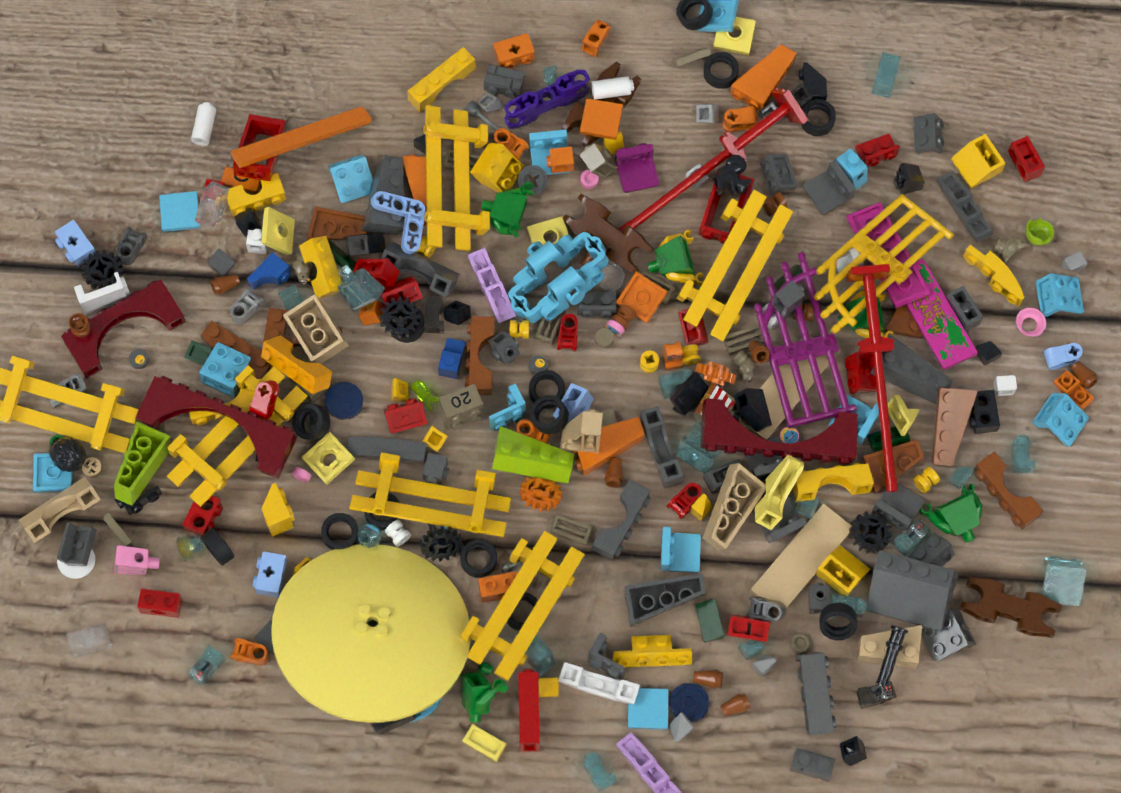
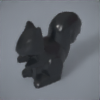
[714,155,752,196]

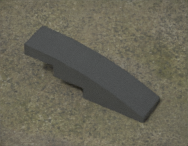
[937,171,993,242]
[347,436,428,462]

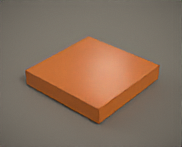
[580,98,623,140]
[616,271,668,324]

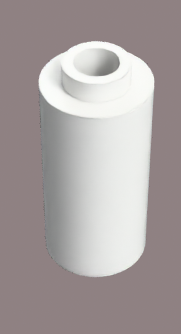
[591,76,634,100]
[191,102,216,146]

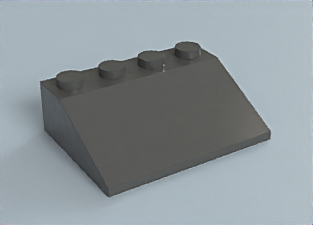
[866,550,959,631]

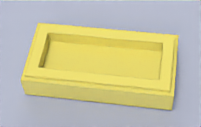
[462,724,507,762]

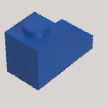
[247,252,291,290]
[438,338,466,379]

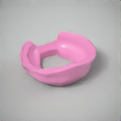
[1016,308,1047,336]

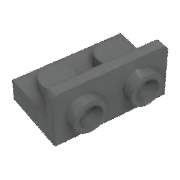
[760,154,798,196]
[578,292,616,318]

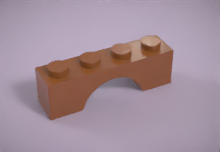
[465,316,495,395]
[974,451,1043,529]

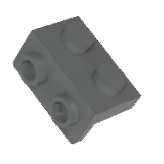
[914,113,944,154]
[57,523,97,566]
[907,532,955,567]

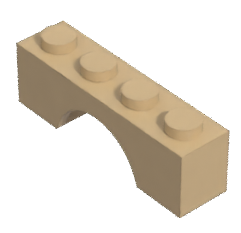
[19,477,101,543]

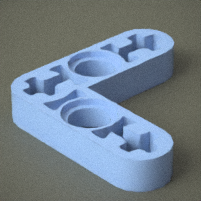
[371,191,425,254]

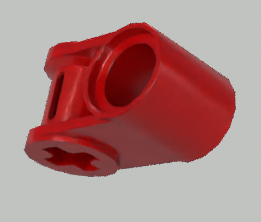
[557,314,578,352]
[249,380,280,419]
[666,482,702,520]

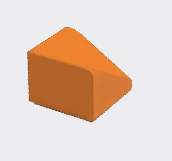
[358,300,384,325]

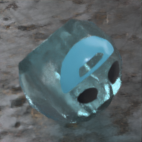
[357,523,382,548]

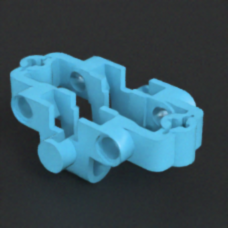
[508,232,609,323]

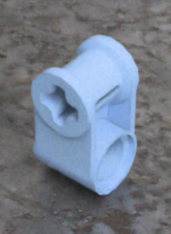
[1043,343,1083,370]

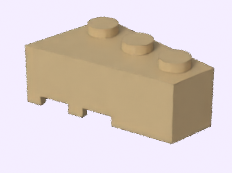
[560,409,603,453]
[857,625,922,668]

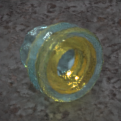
[176,535,203,561]

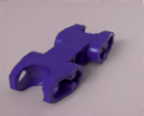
[504,69,590,129]

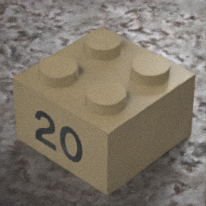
[439,384,484,430]

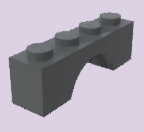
[381,242,460,297]
[639,406,684,489]
[592,480,651,561]

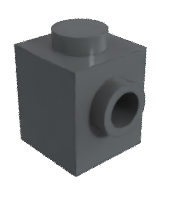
[422,453,449,484]
[807,583,831,614]

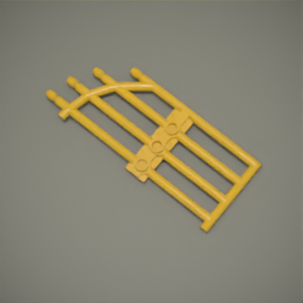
[814,194,954,334]

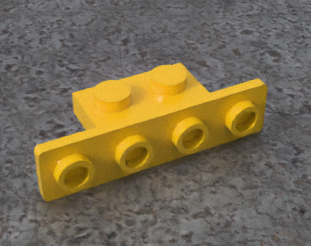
[613,635,692,667]

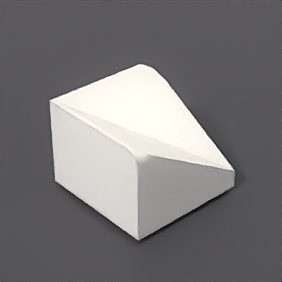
[993,375,1017,396]

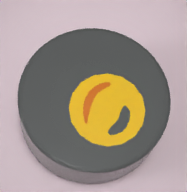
[129,349,149,369]
[529,356,548,375]

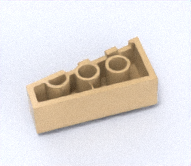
[703,463,766,550]

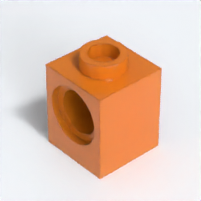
[546,147,574,173]

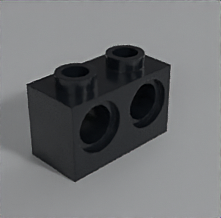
[969,390,1000,434]

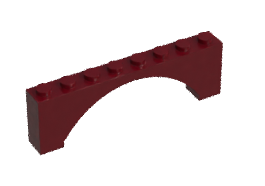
[135,376,297,479]
[700,398,858,465]

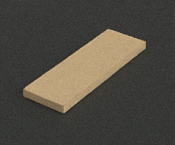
[740,336,836,440]
[750,504,851,614]

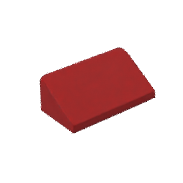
[678,308,709,346]

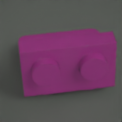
[615,143,659,193]

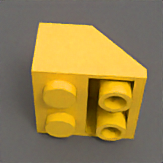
[951,133,1006,189]
[470,143,525,193]
[262,483,295,537]
[815,545,870,599]

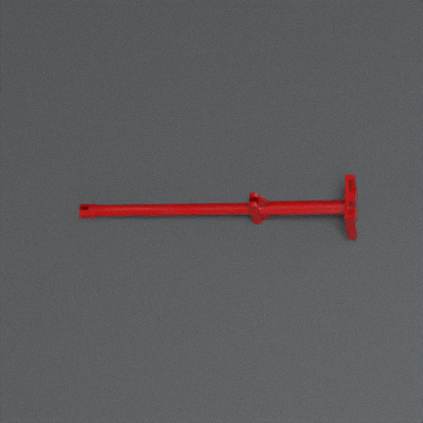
[619,87,808,232]
[846,264,898,492]

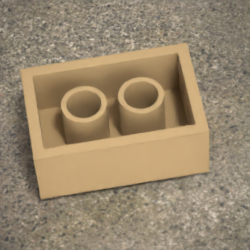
[283,294,349,364]

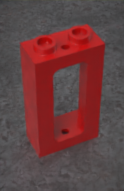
[233,114,286,181]
[699,169,754,244]
[518,669,540,752]

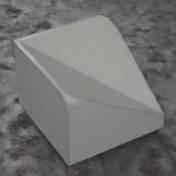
[696,104,719,123]
[1061,252,1087,271]
[751,655,776,677]

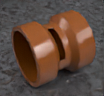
[763,192,787,217]
[793,303,814,322]
[611,304,636,331]
[69,313,91,338]

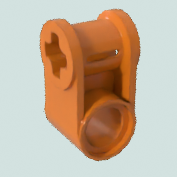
[722,106,759,132]
[494,128,529,160]
[516,419,553,444]
[230,638,270,666]

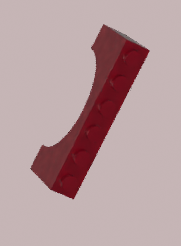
[61,279,186,379]

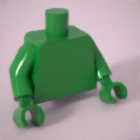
[481,182,535,238]
[920,483,983,543]
[461,662,508,723]

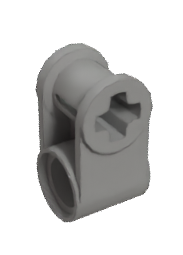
[230,288,265,325]

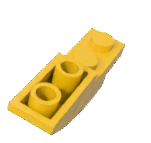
[963,245,1024,307]

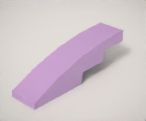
[467,248,516,324]
[616,732,682,793]

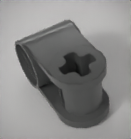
[117,227,147,265]
[746,596,787,621]

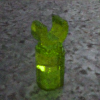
[410,379,439,412]

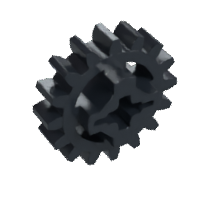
[81,250,124,289]
[379,296,421,339]
[849,511,892,554]
[420,526,463,562]

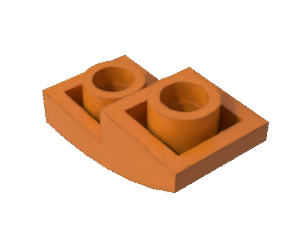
[1053,370,1094,410]

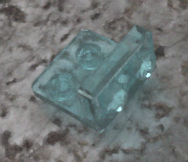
[674,421,723,474]
[1042,556,1086,606]

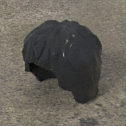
[49,437,86,472]

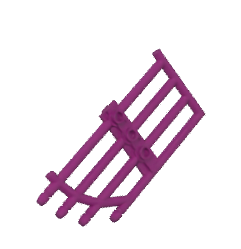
[754,252,857,428]

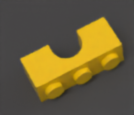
[224,173,286,217]
[299,236,344,298]

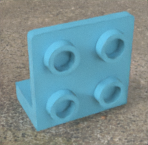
[529,130,569,176]
[327,154,373,203]
[1035,273,1084,317]
[199,342,251,398]
[489,384,526,431]
[1032,393,1089,447]
[829,395,879,445]
[660,527,701,573]

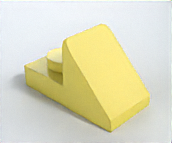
[888,395,920,436]

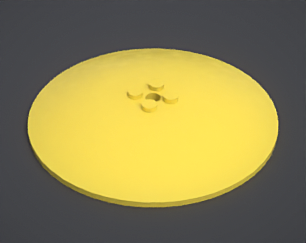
[271,544,470,723]

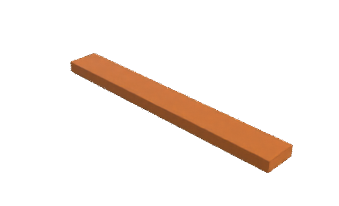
[231,106,372,168]

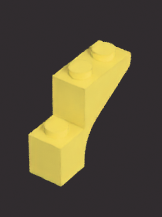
[755,455,804,530]

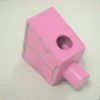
[114,545,160,575]

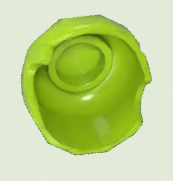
[1025,218,1054,246]

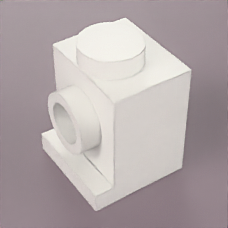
[246,229,268,254]

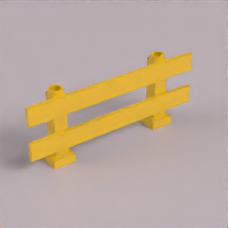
[423,105,490,251]
[676,190,793,342]
[0,356,139,453]
[167,365,308,507]
[349,452,511,537]
[461,531,585,681]

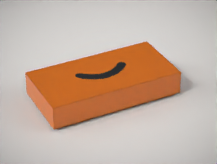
[221,166,261,194]

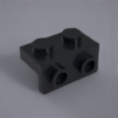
[669,372,709,416]

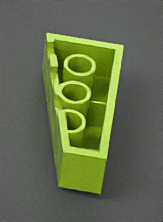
[114,422,171,506]
[492,426,574,484]

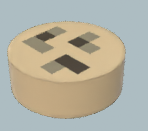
[82,457,102,478]

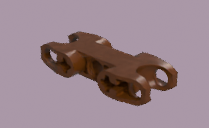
[562,61,641,147]
[562,194,654,274]
[959,577,1062,638]

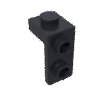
[114,486,162,515]

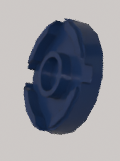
[325,382,363,420]
[669,683,709,723]

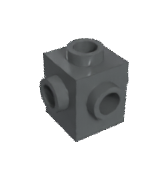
[488,331,521,364]

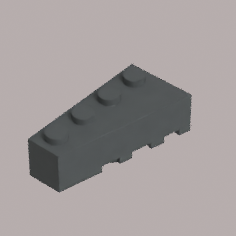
[361,155,404,235]
[870,334,953,405]
[624,573,706,627]
[795,652,836,735]

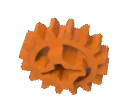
[695,361,737,386]
[519,477,562,512]

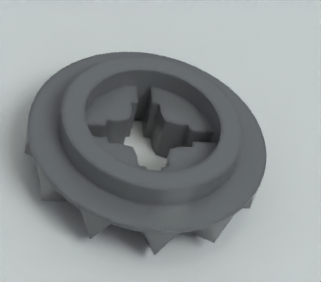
[518,165,548,195]

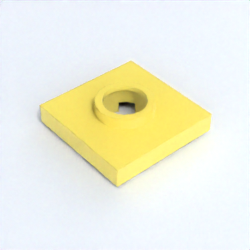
[713,17,756,56]
[261,207,295,255]
[527,216,569,245]
[301,432,355,485]

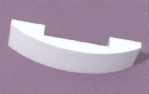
[558,662,640,704]

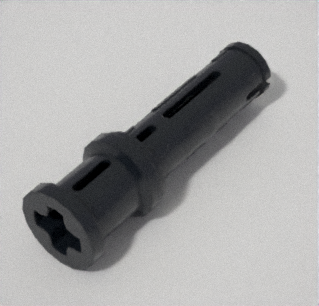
[876,625,908,687]

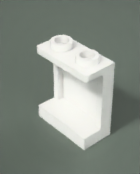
[74,272,130,317]

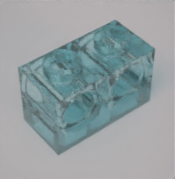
[872,52,900,98]

